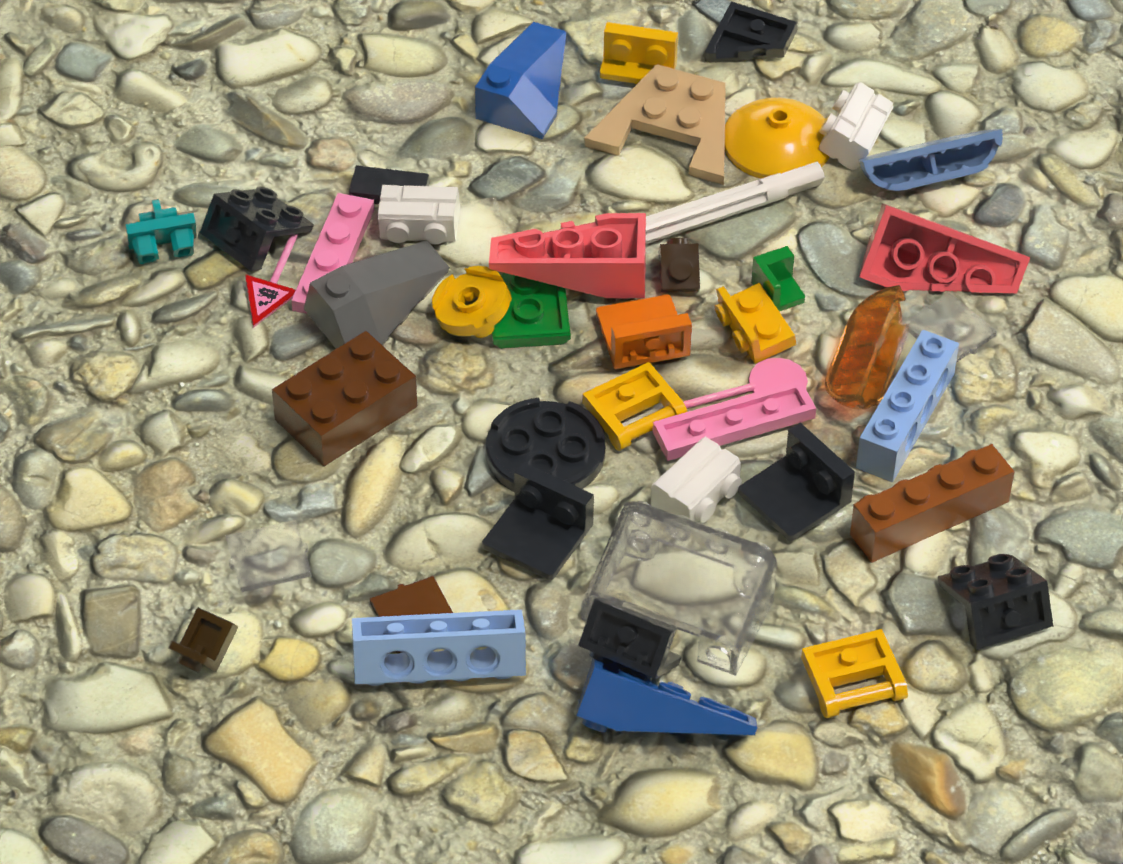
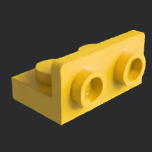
[600,22,678,84]
[714,283,797,364]

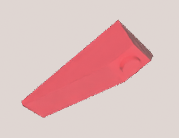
[859,203,1031,293]
[489,213,646,299]

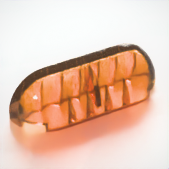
[825,285,909,410]

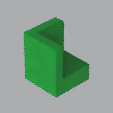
[751,246,805,312]

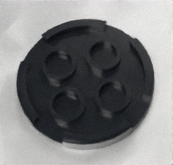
[485,397,606,492]

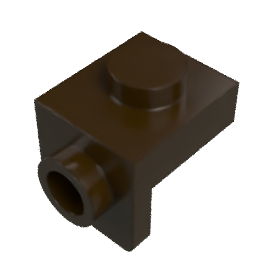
[658,238,700,292]
[168,607,239,673]

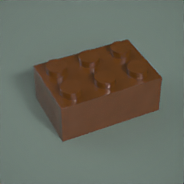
[272,331,417,467]

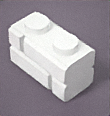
[819,82,894,171]
[378,185,460,244]
[651,436,742,531]

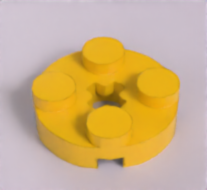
[432,266,512,338]

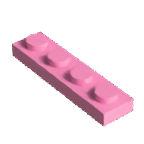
[291,193,374,314]
[653,380,816,461]

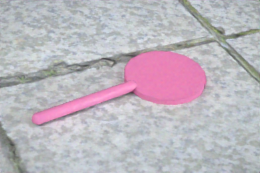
[683,358,808,408]

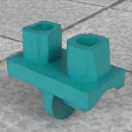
[126,199,197,264]

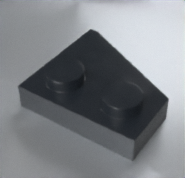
[704,1,797,63]

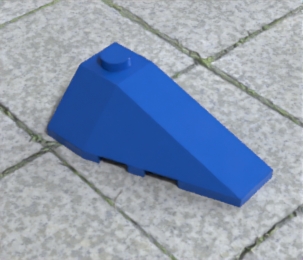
[475,22,566,139]
[576,659,758,735]

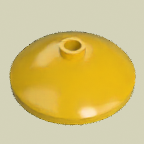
[725,97,830,179]

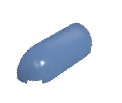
[859,129,1003,191]

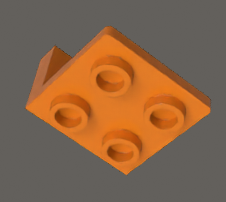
[596,295,692,369]

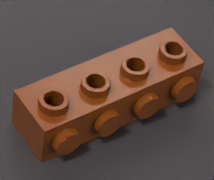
[850,444,1015,563]

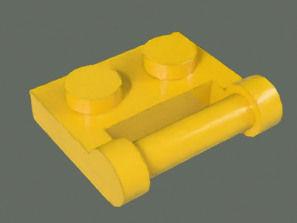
[582,362,688,451]
[801,629,908,718]

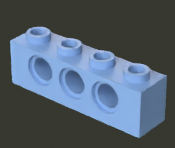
[856,330,959,482]
[352,610,526,686]

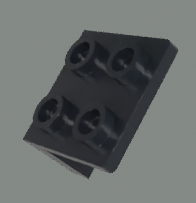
[199,186,314,271]
[738,422,855,541]
[482,462,594,580]
[938,554,1054,650]
[578,596,682,680]

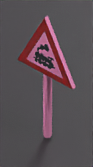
[245,234,298,328]

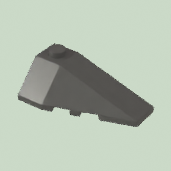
[304,240,450,349]

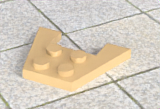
[584,64,726,185]

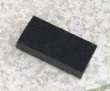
[349,165,430,204]

